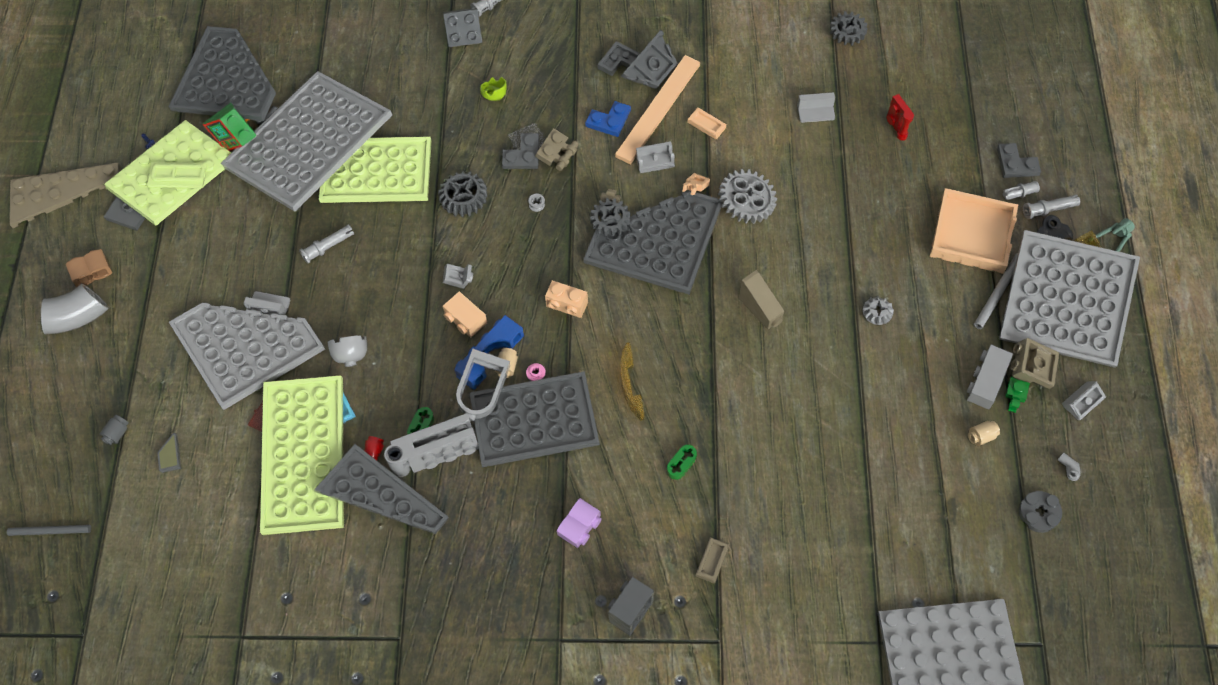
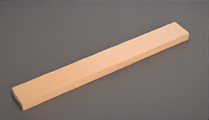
[615,55,700,165]

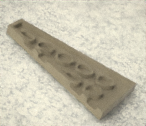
[10,163,121,228]

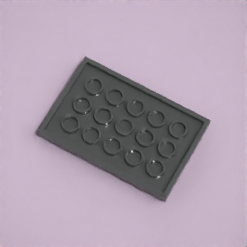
[470,371,600,467]

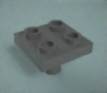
[443,8,482,47]

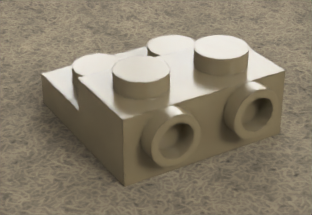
[1010,338,1059,389]

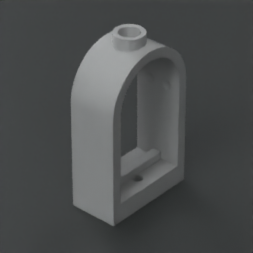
[456,349,510,421]

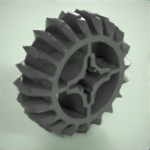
[438,171,488,218]

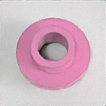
[526,363,546,381]

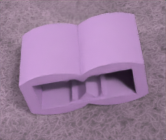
[557,498,601,548]

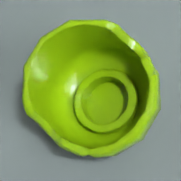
[480,77,507,101]

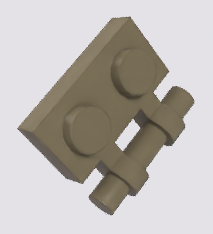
[535,128,579,171]

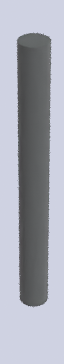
[7,525,91,536]

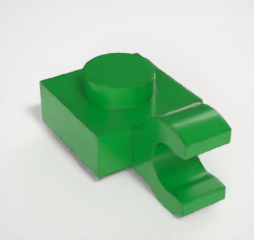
[1005,377,1030,413]

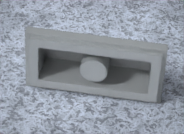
[1062,381,1106,420]

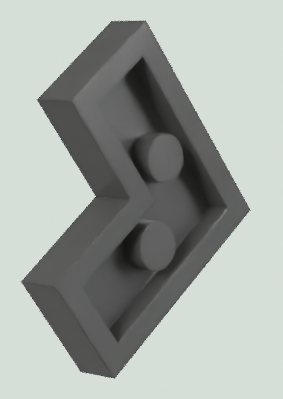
[598,41,640,76]
[502,133,539,169]
[997,143,1041,178]

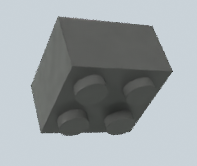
[608,577,654,636]

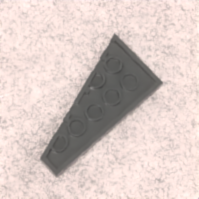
[315,444,449,534]

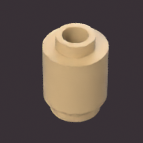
[495,348,518,378]
[968,421,1000,446]

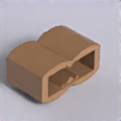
[66,249,113,287]

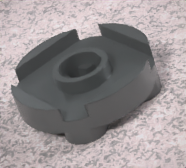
[1019,491,1062,533]

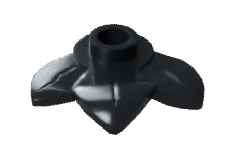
[1037,215,1073,241]

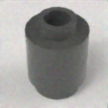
[99,415,129,445]

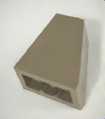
[739,270,784,330]

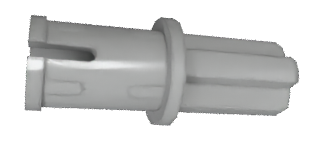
[1003,181,1040,200]

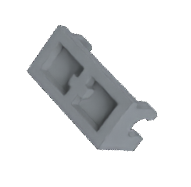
[636,141,675,173]

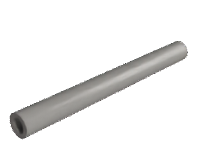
[974,253,1018,329]

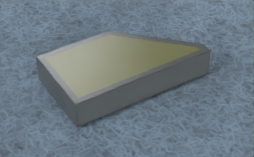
[157,433,181,473]

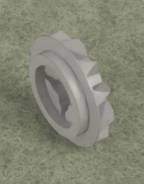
[863,296,894,325]

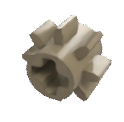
[600,189,621,203]

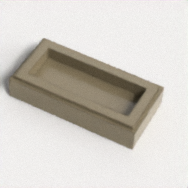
[696,537,729,584]

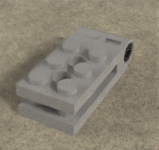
[384,413,479,477]

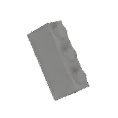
[966,345,1013,410]

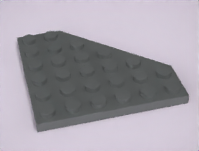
[169,26,276,121]
[584,190,723,295]

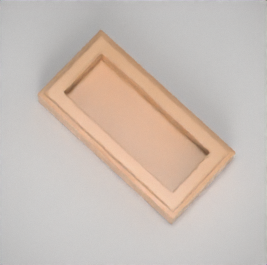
[687,108,727,139]

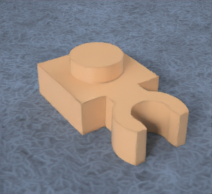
[682,173,710,195]

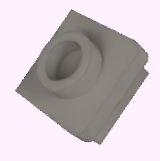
[443,264,473,289]

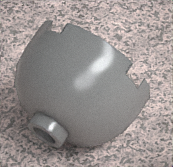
[328,336,367,367]

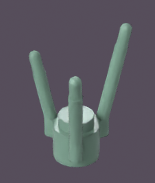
[1090,218,1135,252]

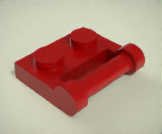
[886,94,914,141]

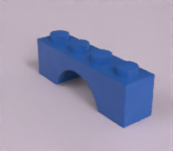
[454,315,524,390]

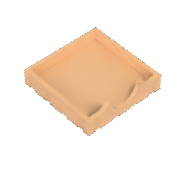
[930,188,1018,274]

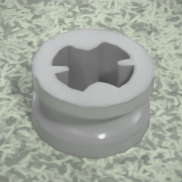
[529,194,545,212]

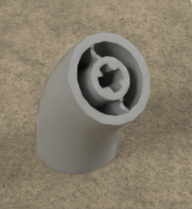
[41,283,109,334]

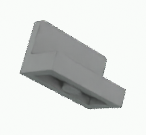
[797,92,835,123]
[244,291,291,315]

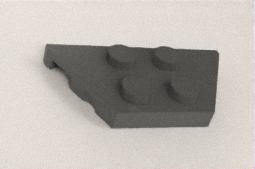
[621,30,677,89]

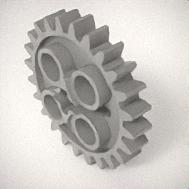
[718,169,777,224]

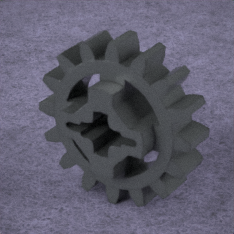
[830,11,868,46]
[590,198,630,237]

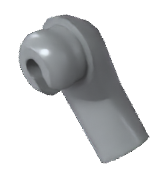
[1058,453,1081,481]

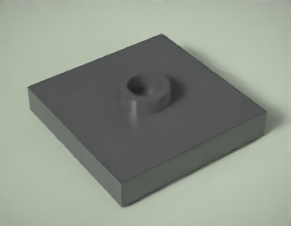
[104,197,145,231]

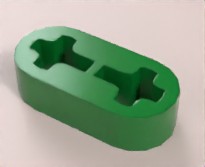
[407,407,434,435]
[667,445,697,480]

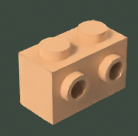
[545,280,588,318]
[443,291,487,337]

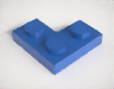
[585,101,631,137]

